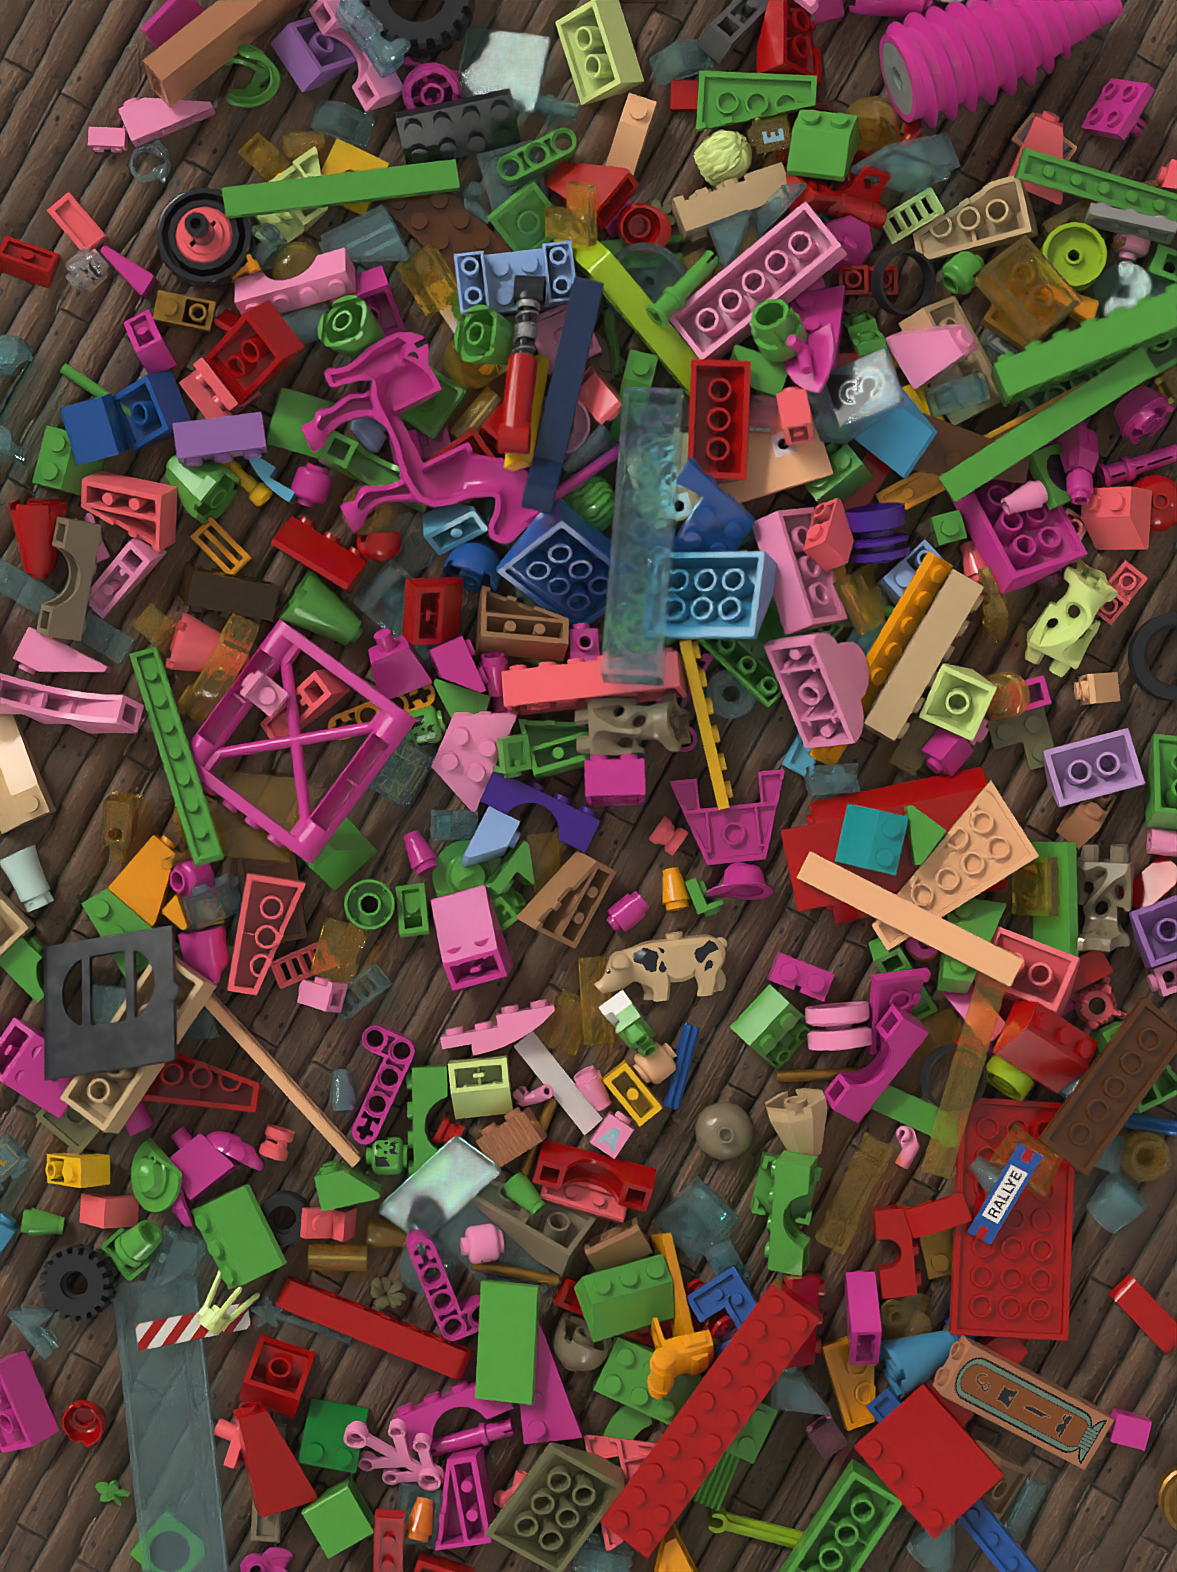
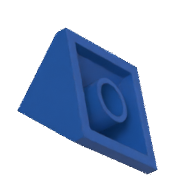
[59,393,129,465]

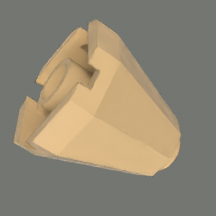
[765,1088,828,1156]

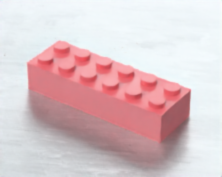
[501,648,688,717]

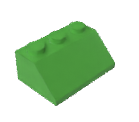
[190,1183,287,1289]
[574,1254,675,1343]

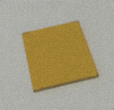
[217,771,298,864]

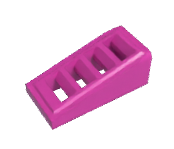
[100,246,158,299]

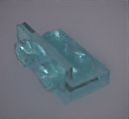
[181,873,244,931]

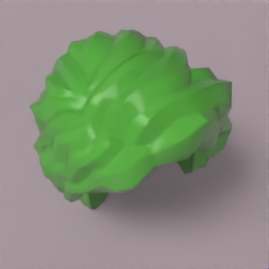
[561,474,617,533]

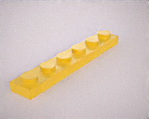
[679,639,733,810]

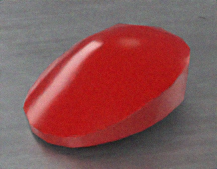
[616,202,671,252]

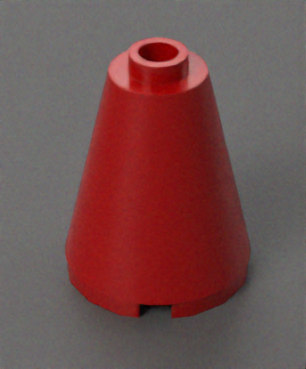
[9,498,68,579]

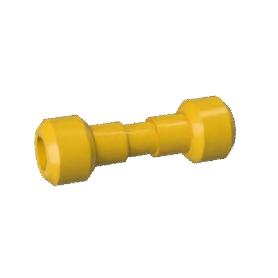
[210,457,273,506]

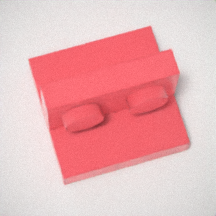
[179,358,261,419]

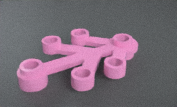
[343,1419,445,1491]

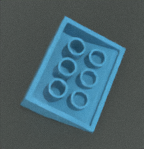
[643,551,777,639]

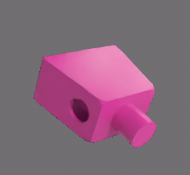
[368,628,432,699]

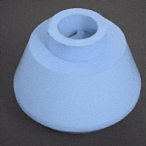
[350,418,387,453]

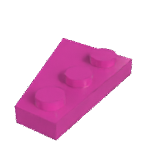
[866,968,931,1055]

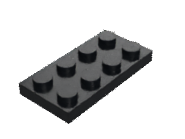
[395,88,521,165]

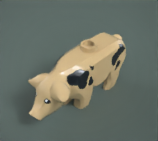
[593,932,727,1002]

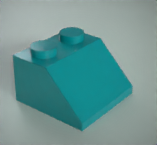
[835,804,909,875]

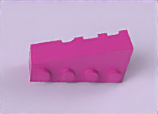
[520,1318,583,1444]

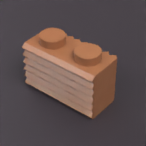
[476,1107,547,1171]

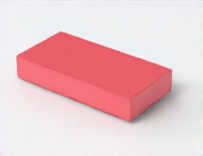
[47,192,108,256]

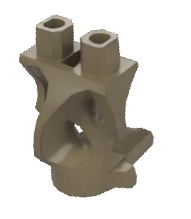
[575,694,691,759]
[1077,842,1135,952]

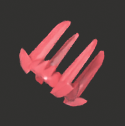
[1069,976,1127,1036]

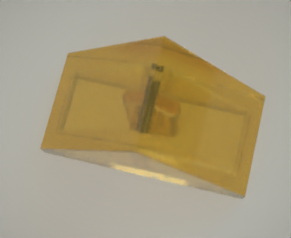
[911,1007,964,1059]

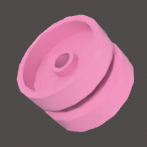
[805,1001,873,1051]

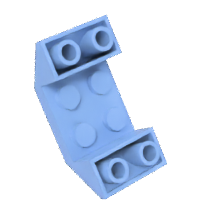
[454,240,576,314]

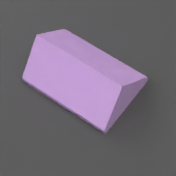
[1042,728,1145,808]

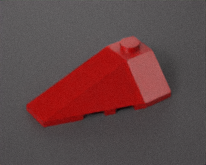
[756,0,822,85]

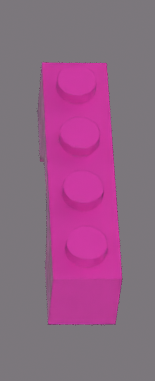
[823,1004,929,1123]
[392,1380,515,1451]

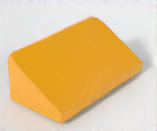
[162,894,194,930]

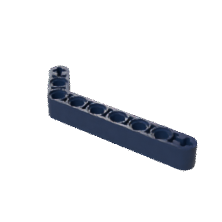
[521,276,604,514]

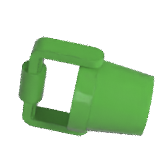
[102,1220,163,1281]

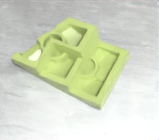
[254,146,328,251]

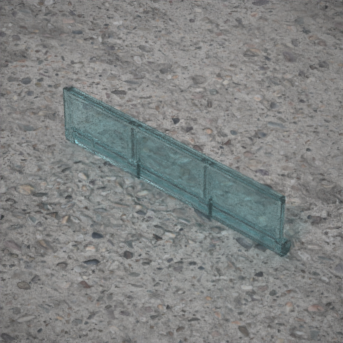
[113,1273,230,1572]

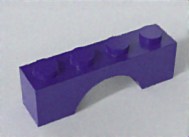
[480,772,601,852]

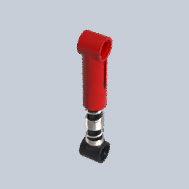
[498,275,546,455]

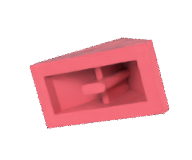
[79,1192,140,1229]

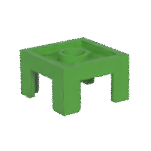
[750,1151,822,1225]

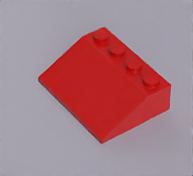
[853,1383,1005,1539]

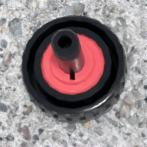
[156,187,256,290]

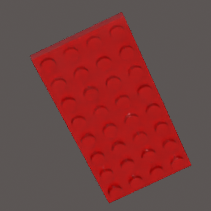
[949,1097,1075,1341]

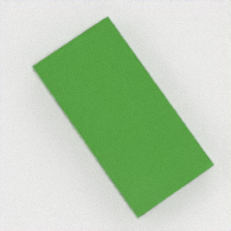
[1031,841,1079,958]
[475,1279,540,1405]

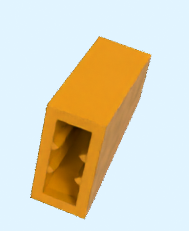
[108,834,180,926]

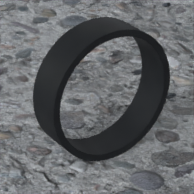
[871,249,936,315]
[920,1044,987,1111]

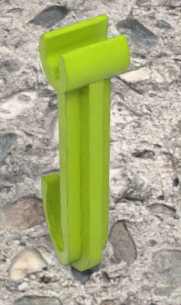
[707,1505,804,1548]

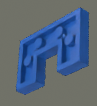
[686,1266,758,1355]

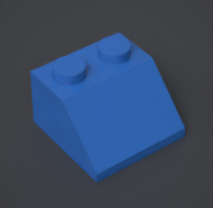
[113,371,191,452]

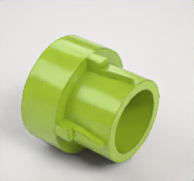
[985,1055,1034,1101]

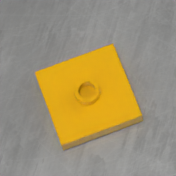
[321,138,390,218]

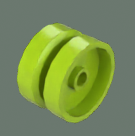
[1037,222,1107,293]

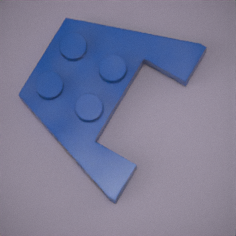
[634,457,755,554]

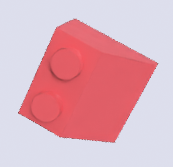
[1081,486,1152,550]

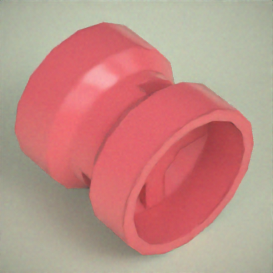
[648,816,689,856]
[258,1124,295,1161]

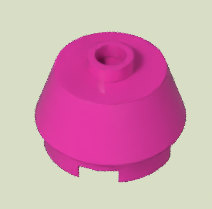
[402,63,461,110]
[1113,385,1174,444]

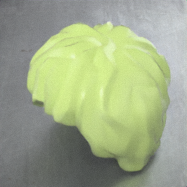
[694,129,752,187]

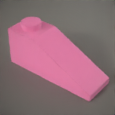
[118,97,216,148]
[88,537,167,619]
[13,627,112,675]

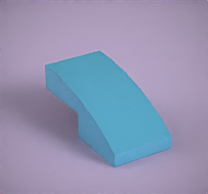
[249,458,297,505]

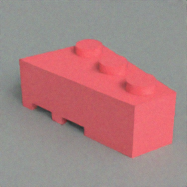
[81,470,178,552]

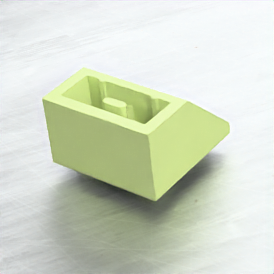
[448,1055,513,1119]

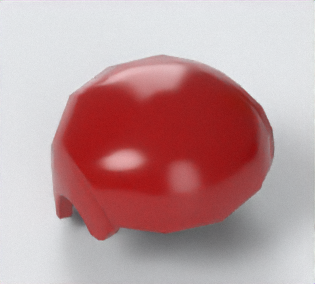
[357,531,402,562]
[61,1399,106,1447]

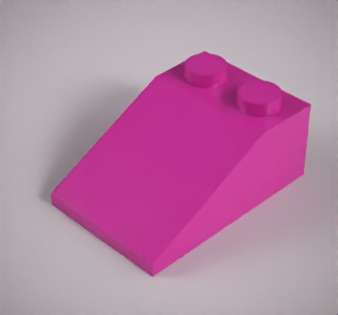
[584,754,645,807]

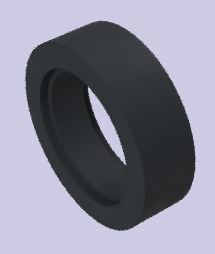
[1128,612,1177,701]

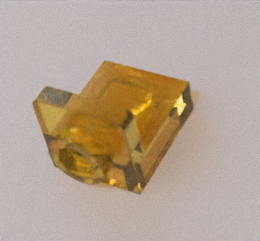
[238,131,290,182]

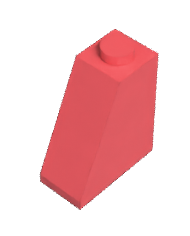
[1007,111,1063,205]

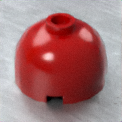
[1132,474,1177,534]

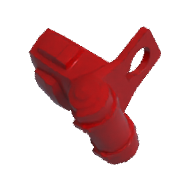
[823,150,891,230]

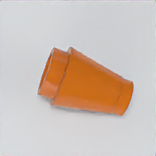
[405,1496,434,1542]

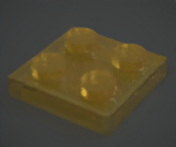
[1012,856,1059,916]

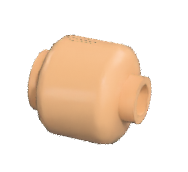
[632,1041,677,1084]

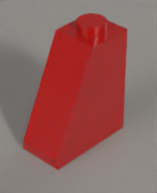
[544,161,640,231]

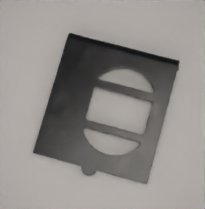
[43,925,180,1082]

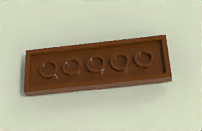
[1038,997,1177,1176]

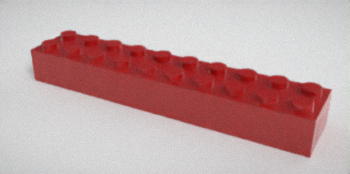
[600,1278,824,1559]

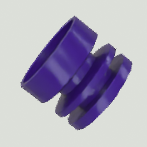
[844,502,910,564]

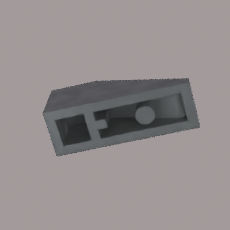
[697,0,768,64]

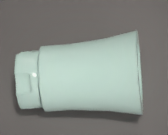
[0,845,54,912]

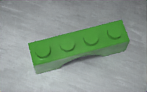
[318,431,427,514]
[406,1064,451,1185]
[765,1150,818,1276]

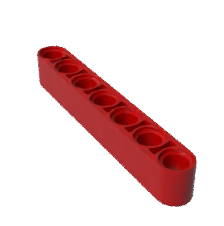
[276,1276,473,1380]

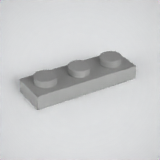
[1084,202,1177,245]

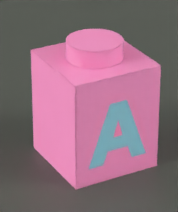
[590,1110,634,1159]

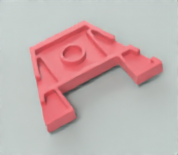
[583,1434,656,1551]

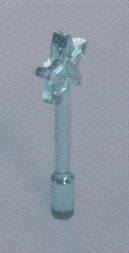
[251,1295,352,1345]

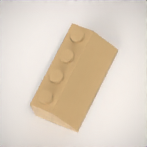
[898,295,1001,425]

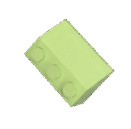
[555,0,644,105]

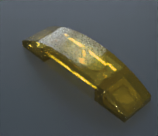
[176,613,259,722]

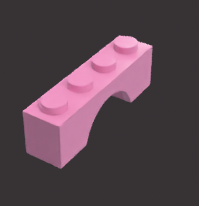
[309,0,403,112]
[235,248,356,315]

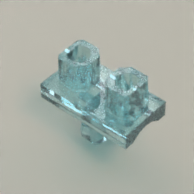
[805,763,860,796]

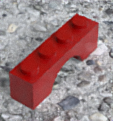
[532,1139,656,1212]

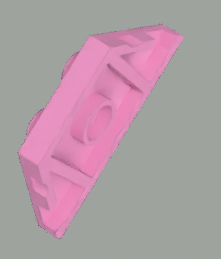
[431,710,519,813]

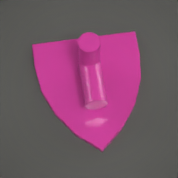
[784,323,835,394]

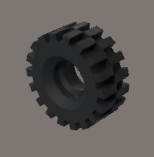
[39,1244,119,1322]

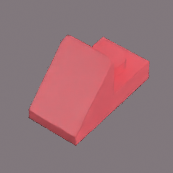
[300,1206,357,1242]

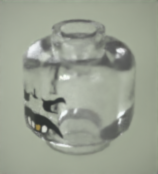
[65,248,110,292]

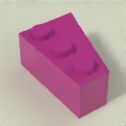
[788,285,845,375]

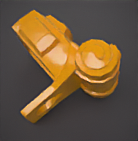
[647,1317,714,1400]

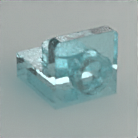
[251,223,288,273]

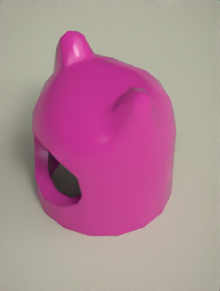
[178,925,230,983]

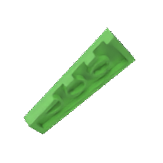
[696,71,817,132]

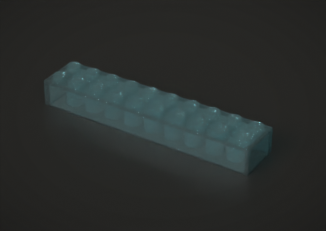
[601,386,686,686]

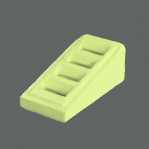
[882,187,945,245]

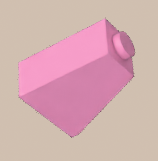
[885,323,979,390]

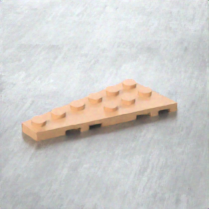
[871,781,1039,951]

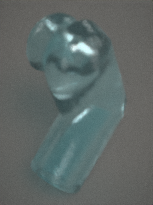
[463,181,491,225]

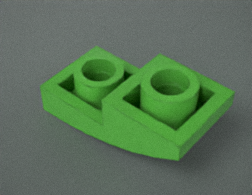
[842,311,887,357]

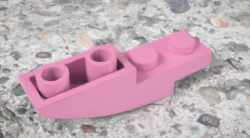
[440,999,555,1056]

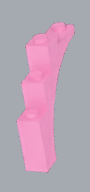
[0,673,144,734]

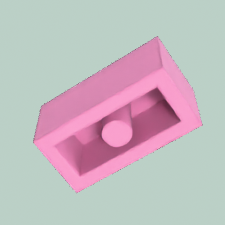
[88,127,128,153]

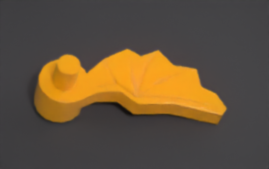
[231,254,261,283]

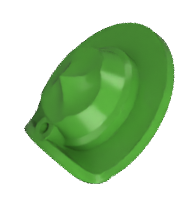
[432,839,502,902]
[131,1138,182,1212]

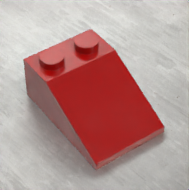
[204,300,305,405]

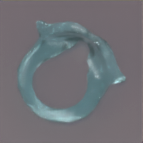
[129,138,171,183]

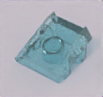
[563,425,619,477]

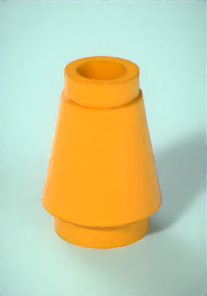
[662,867,691,912]

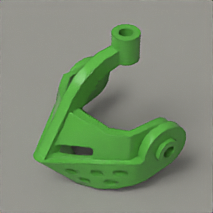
[225,43,283,108]

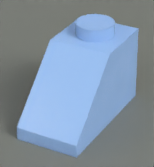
[460,806,521,867]

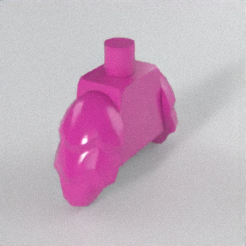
[169,1127,264,1227]

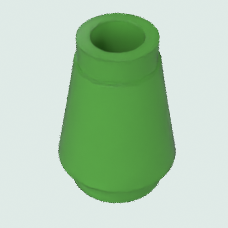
[503,1172,546,1216]
[21,1207,65,1236]

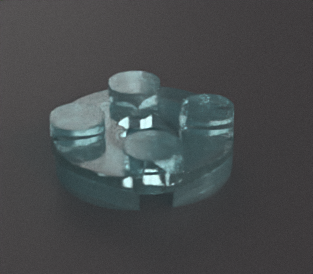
[1093,261,1154,317]

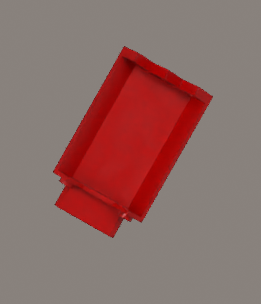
[781,767,1007,924]

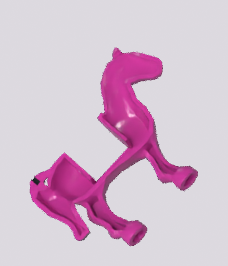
[300,332,541,544]

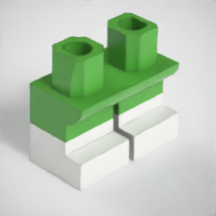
[599,990,658,1058]

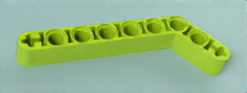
[553,221,699,398]

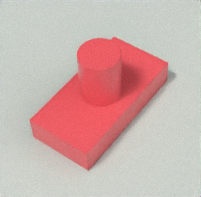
[214,1418,244,1469]

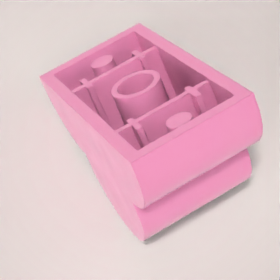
[764,633,869,749]

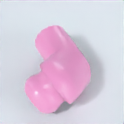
[512,1084,554,1107]
[895,1125,920,1170]

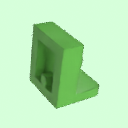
[493,733,532,778]
[684,877,725,917]
[492,887,527,932]

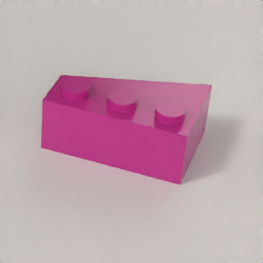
[435,1446,496,1551]

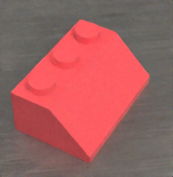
[974,926,1080,1017]

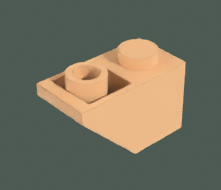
[1074,672,1120,705]

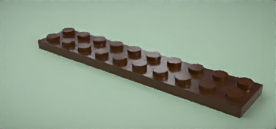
[378,192,627,383]

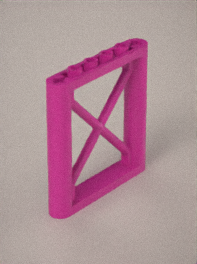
[188,619,417,864]

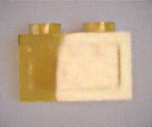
[396,243,459,316]
[309,917,366,984]

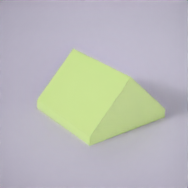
[919,663,997,741]

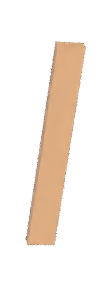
[797,851,1024,986]
[204,992,362,1167]

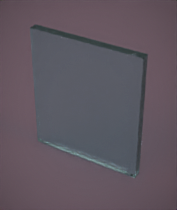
[458,26,551,113]

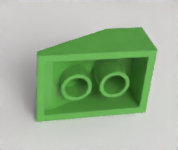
[1145,734,1177,830]

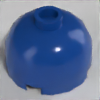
[442,540,502,593]

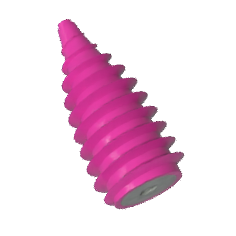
[879,0,1123,128]

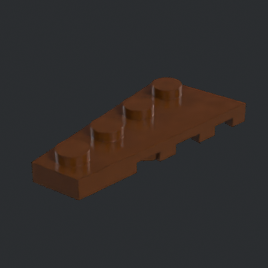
[913,413,1030,484]

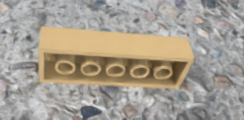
[863,569,984,742]
[60,956,217,1134]

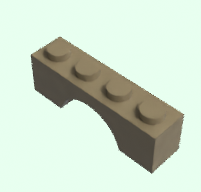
[36,516,102,641]

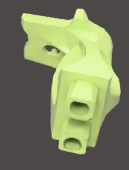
[1025,559,1118,677]

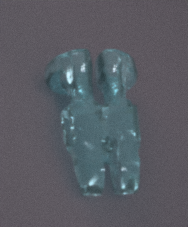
[335,0,411,78]

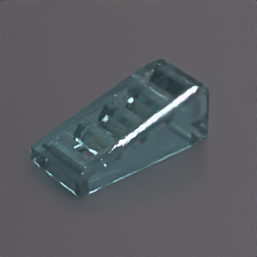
[335,962,392,1024]

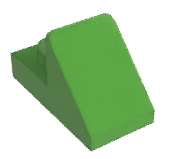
[485,841,534,895]
[395,883,431,938]

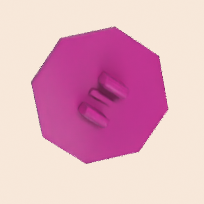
[824,215,873,273]

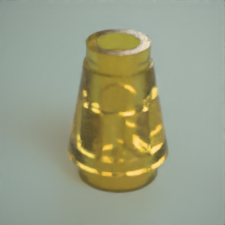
[281,131,326,160]
[365,1219,409,1248]

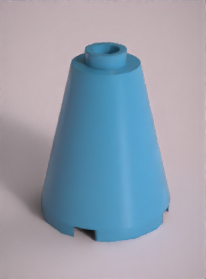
[879,1330,959,1398]

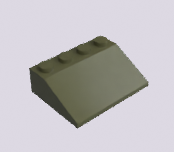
[485,1442,625,1572]

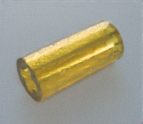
[449,386,504,439]
[308,1243,368,1272]

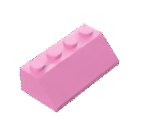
[752,507,848,635]

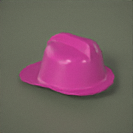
[705,862,773,900]

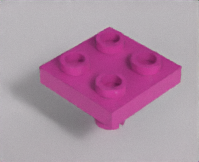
[1080,78,1155,141]

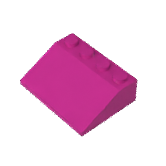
[951,469,1088,595]

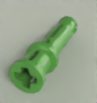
[646,250,721,327]

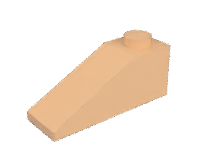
[606,93,657,176]

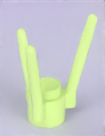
[198,1270,260,1336]

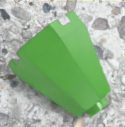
[165,455,241,525]

